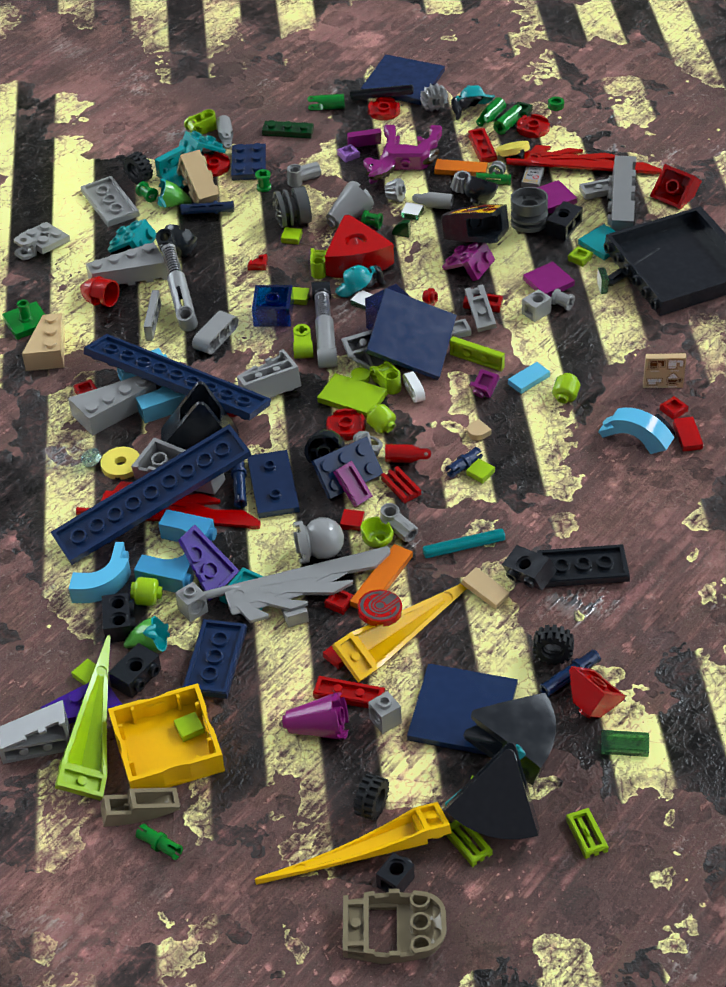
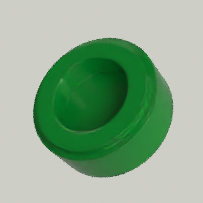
[548,97,564,111]

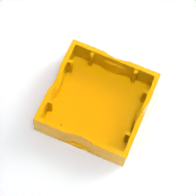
[108,683,225,789]

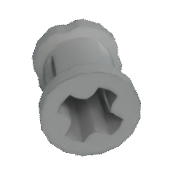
[551,289,575,310]

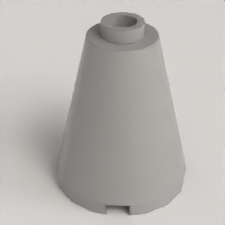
[326,181,374,228]

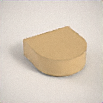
[467,419,491,441]

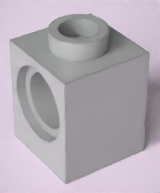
[522,289,552,322]
[175,582,208,622]
[368,691,402,734]

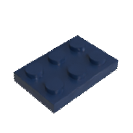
[231,143,266,181]
[311,436,383,499]

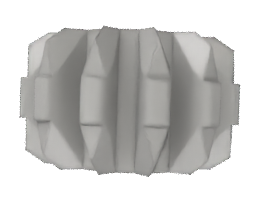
[420,83,448,112]

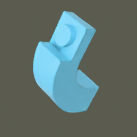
[598,407,674,454]
[69,542,131,603]

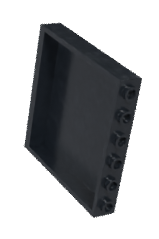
[604,206,726,316]

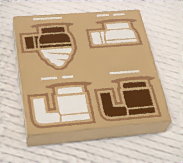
[643,353,686,388]

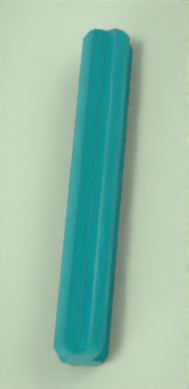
[423,528,505,558]

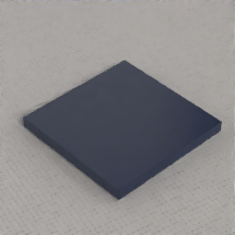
[361,54,445,105]
[365,288,457,380]
[407,663,518,755]

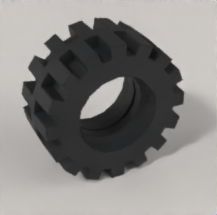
[122,151,153,185]
[532,624,574,665]
[354,773,389,821]

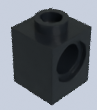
[376,852,415,893]

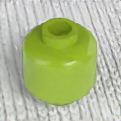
[552,373,580,404]
[366,404,396,434]
[130,577,163,606]

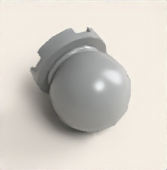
[293,517,344,564]

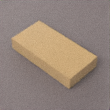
[461,567,510,609]

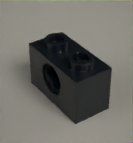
[545,201,583,241]
[502,545,557,590]
[108,643,161,698]

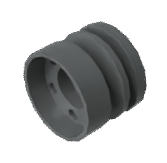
[273,186,312,228]
[511,187,548,233]

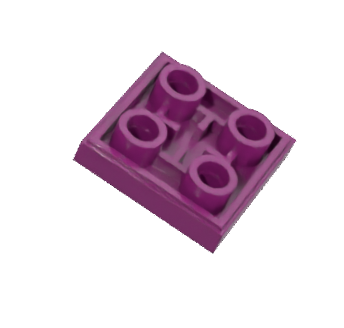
[537,180,578,214]
[523,262,575,297]

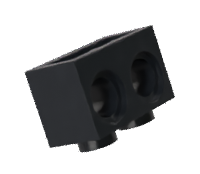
[102,592,136,643]

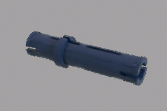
[181,200,234,215]
[231,460,247,508]
[539,649,601,697]

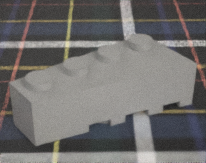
[607,155,636,231]
[86,242,168,286]
[68,376,157,436]
[131,438,226,494]

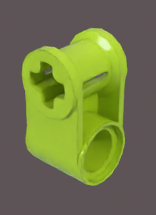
[184,109,217,135]
[310,248,328,279]
[293,324,313,359]
[369,361,401,395]

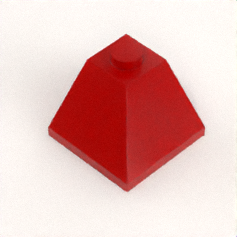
[650,164,702,209]
[569,666,626,718]

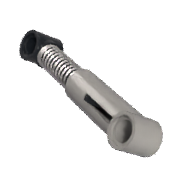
[156,228,198,331]
[311,281,338,368]

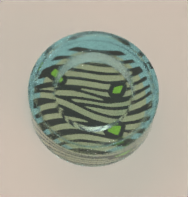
[81,448,102,467]

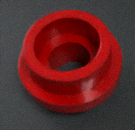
[422,288,438,306]

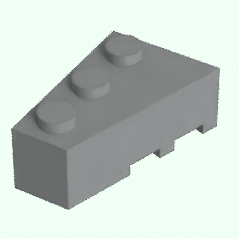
[237,349,301,398]
[0,700,71,764]

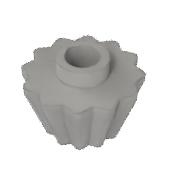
[450,170,470,194]
[385,178,406,202]

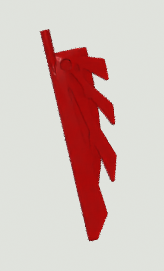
[506,145,662,174]
[76,481,261,529]

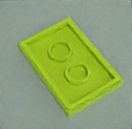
[317,373,388,418]

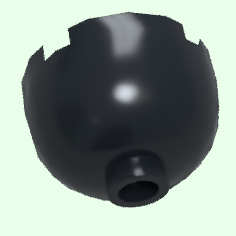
[463,174,499,205]
[165,224,197,258]
[304,429,346,463]

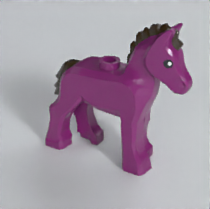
[363,124,442,184]

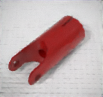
[385,444,431,463]

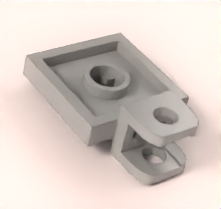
[14,222,70,260]

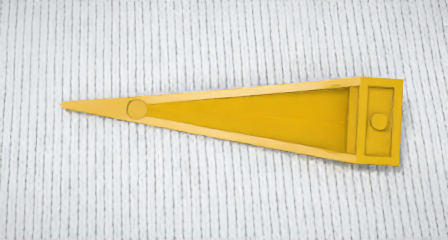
[332,584,467,683]
[255,802,451,885]

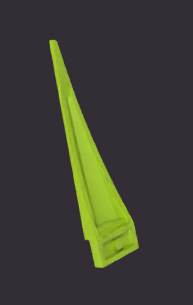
[55,635,110,801]

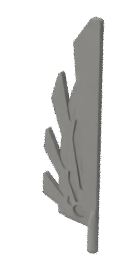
[203,546,391,623]

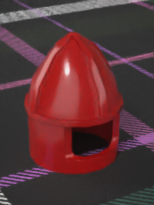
[80,276,119,307]

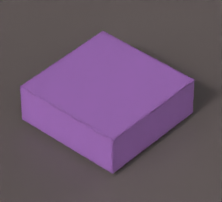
[337,144,360,163]

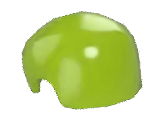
[360,516,394,548]

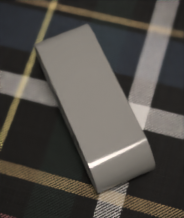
[192,311,238,354]

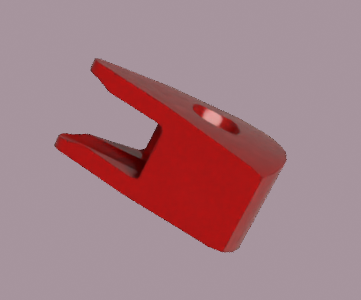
[325,215,394,278]

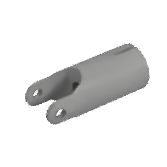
[216,115,233,148]
[412,192,453,210]

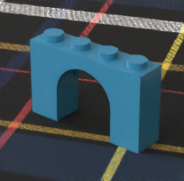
[134,509,217,593]

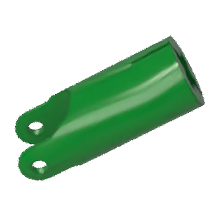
[307,94,345,111]
[476,97,506,127]
[493,105,522,135]

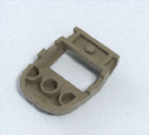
[343,889,446,964]

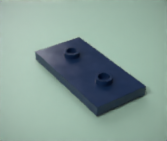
[247,450,300,518]
[182,619,247,699]

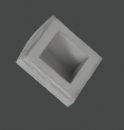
[281,607,309,628]

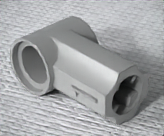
[287,162,321,187]
[380,503,418,543]

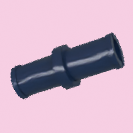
[445,447,483,478]

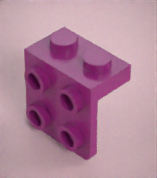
[442,243,495,281]

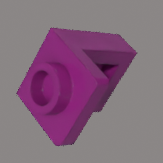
[469,369,500,398]

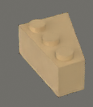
[176,150,220,203]
[22,313,65,371]

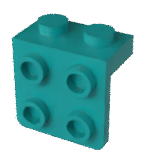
[179,131,226,153]
[155,145,186,189]
[107,219,156,253]

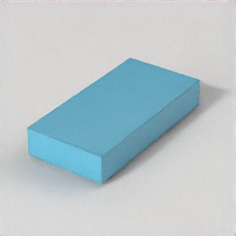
[508,362,550,394]

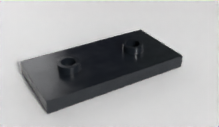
[537,544,630,588]

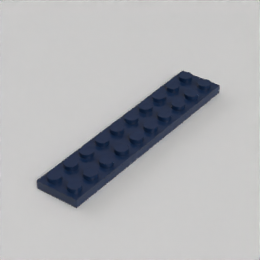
[84,334,271,421]
[51,424,252,565]

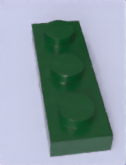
[262,120,314,139]

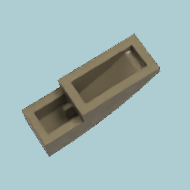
[100,787,180,827]

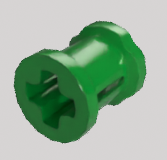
[255,169,271,192]
[135,181,158,203]
[361,210,383,229]

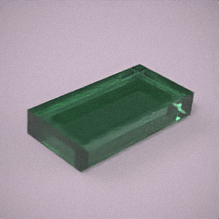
[601,730,649,757]

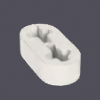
[403,371,426,403]

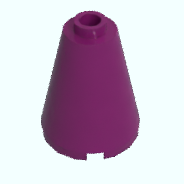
[282,692,349,740]

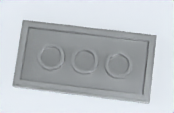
[80,176,140,227]

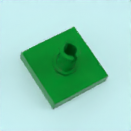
[2,299,46,340]

